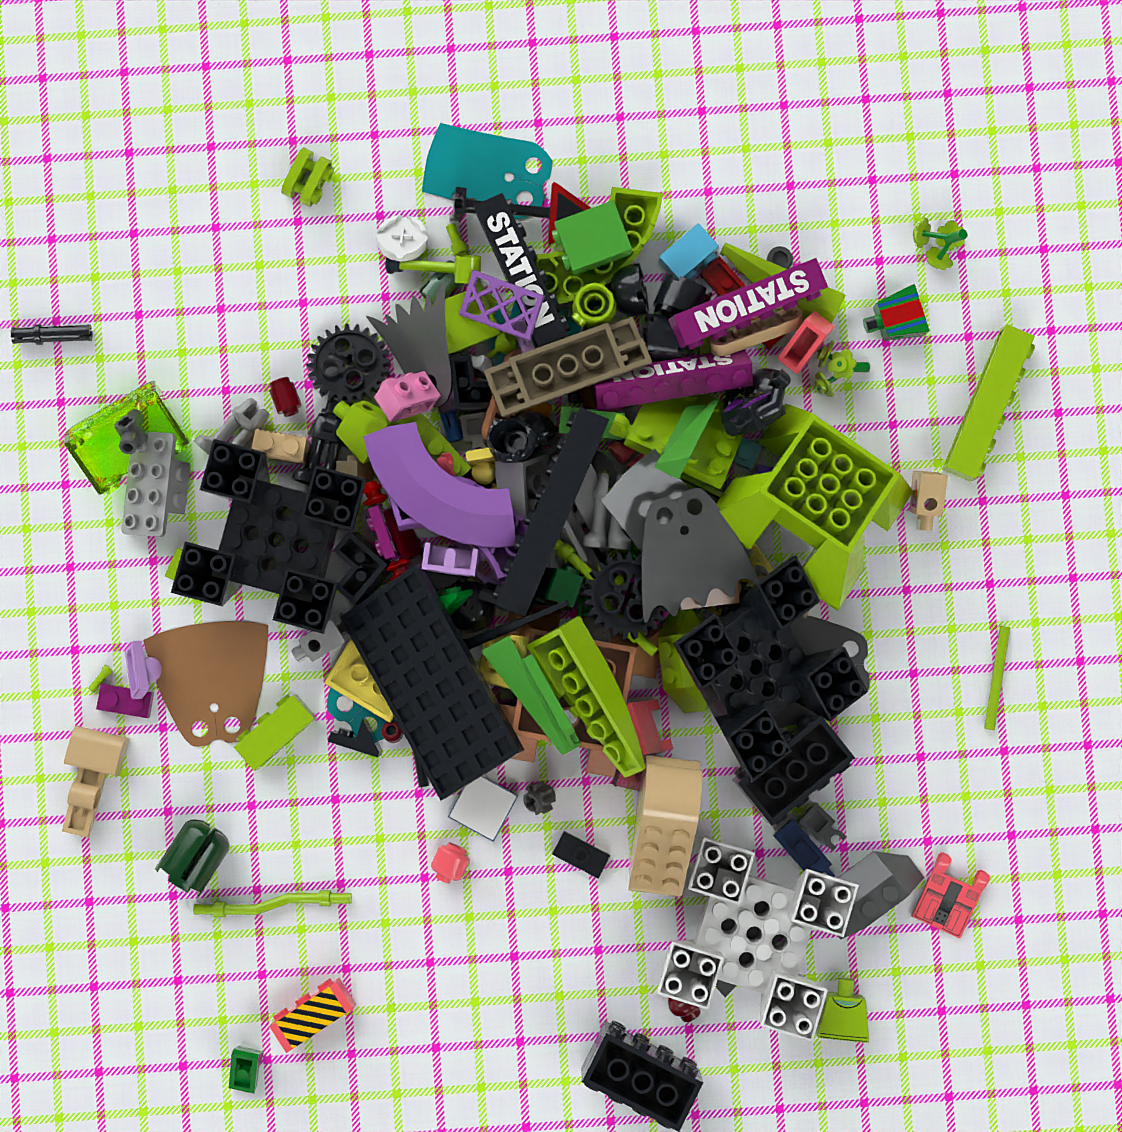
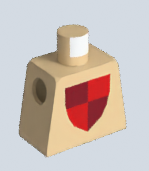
[910,470,948,531]

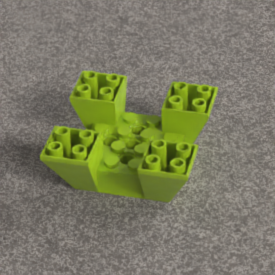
[716,403,913,611]

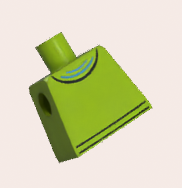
[815,978,869,1043]

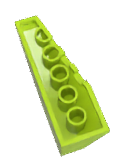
[526,616,646,778]

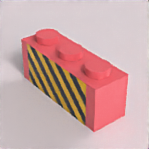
[269,978,356,1053]

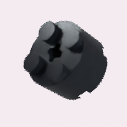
[653,274,713,316]
[642,313,683,363]

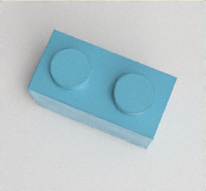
[658,223,719,281]

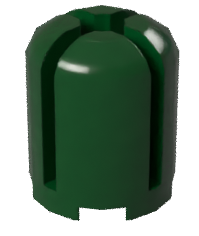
[155,819,230,897]

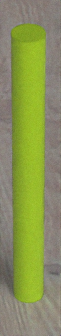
[984,626,1010,730]

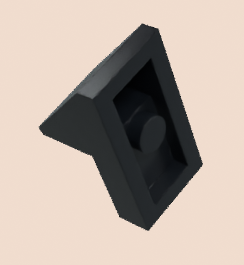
[328,718,383,758]

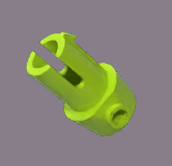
[571,283,617,329]

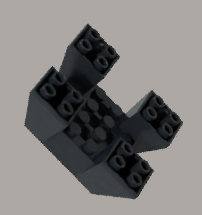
[171,439,367,634]
[673,556,868,782]

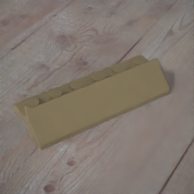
[484,317,652,417]

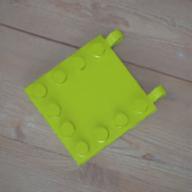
[609,394,744,489]

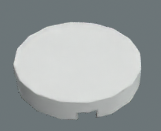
[377,215,428,261]

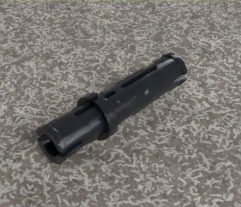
[11,324,93,345]

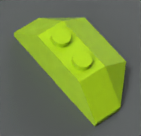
[657,608,708,713]

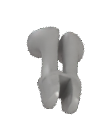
[193,398,270,455]
[582,473,632,549]

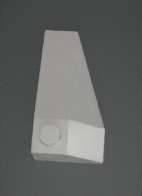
[494,453,549,520]

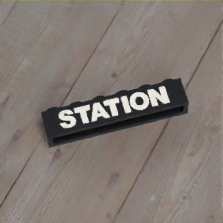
[474,193,570,348]

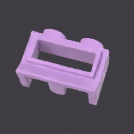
[422,542,479,577]

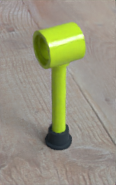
[385,255,481,284]

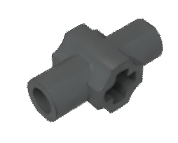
[115,409,148,454]

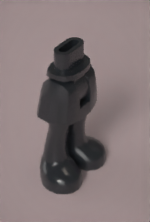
[291,399,348,485]

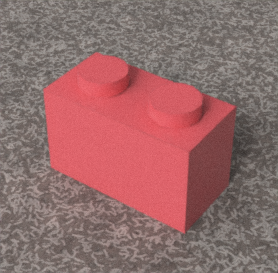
[777,311,835,374]

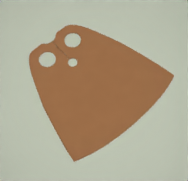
[143,621,268,747]

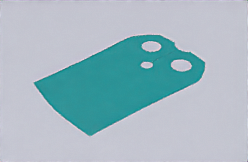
[422,123,552,219]

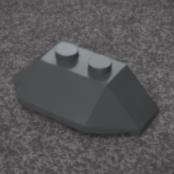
[837,851,924,940]

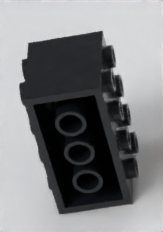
[732,714,855,826]
[581,1020,704,1132]

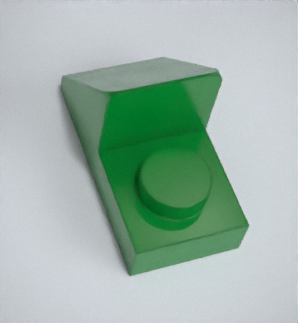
[229,1046,264,1094]

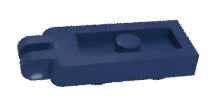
[773,818,835,877]

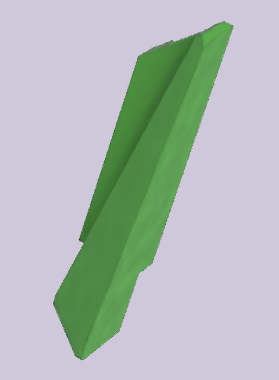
[654,398,719,479]
[482,636,582,754]

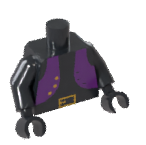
[721,369,791,436]

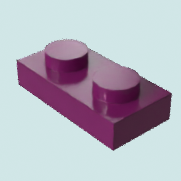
[96,684,154,718]

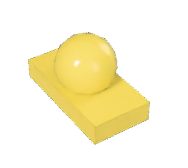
[466,447,497,485]

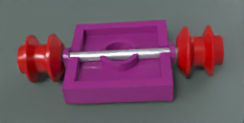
[363,480,411,581]

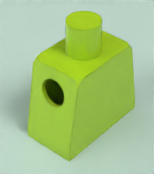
[333,400,399,464]

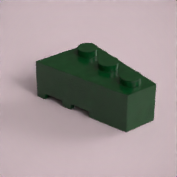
[533,566,584,612]

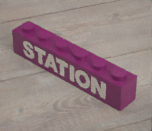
[668,258,828,350]
[591,349,753,411]

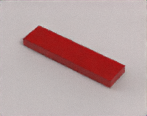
[700,256,786,350]

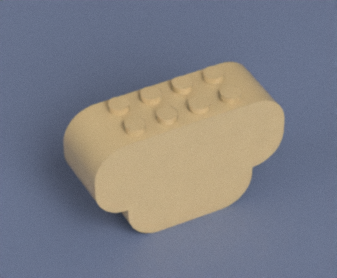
[628,755,702,897]

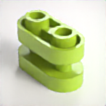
[281,147,334,207]

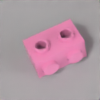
[374,371,441,422]

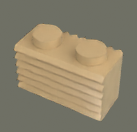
[252,429,311,465]

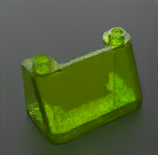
[64,381,190,495]

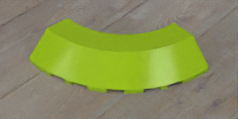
[534,187,663,304]

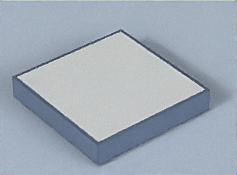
[448,776,519,842]

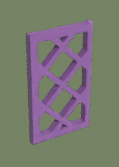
[459,270,545,341]

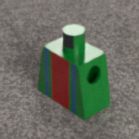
[863,284,930,341]

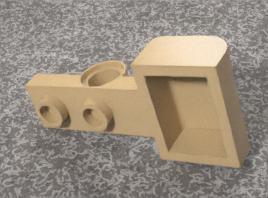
[62,726,130,838]

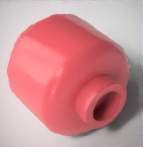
[431,842,470,884]

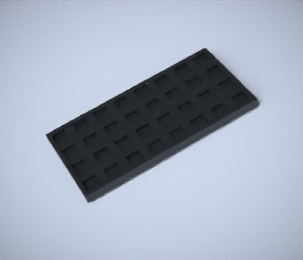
[340,564,525,801]

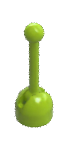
[485,332,517,359]

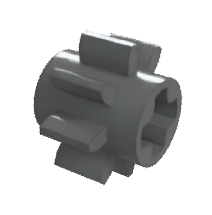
[523,781,556,815]

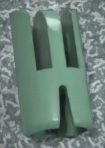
[419,260,461,304]

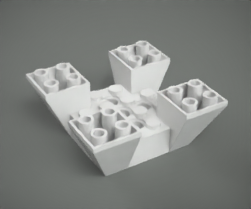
[656,837,859,1042]

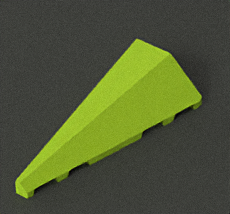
[720,243,846,330]

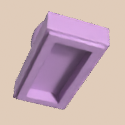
[125,641,162,699]

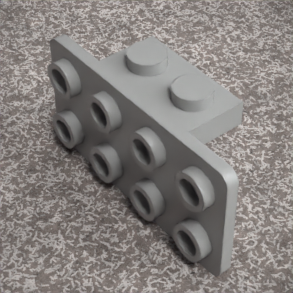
[121,432,190,537]

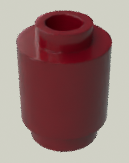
[269,377,302,417]

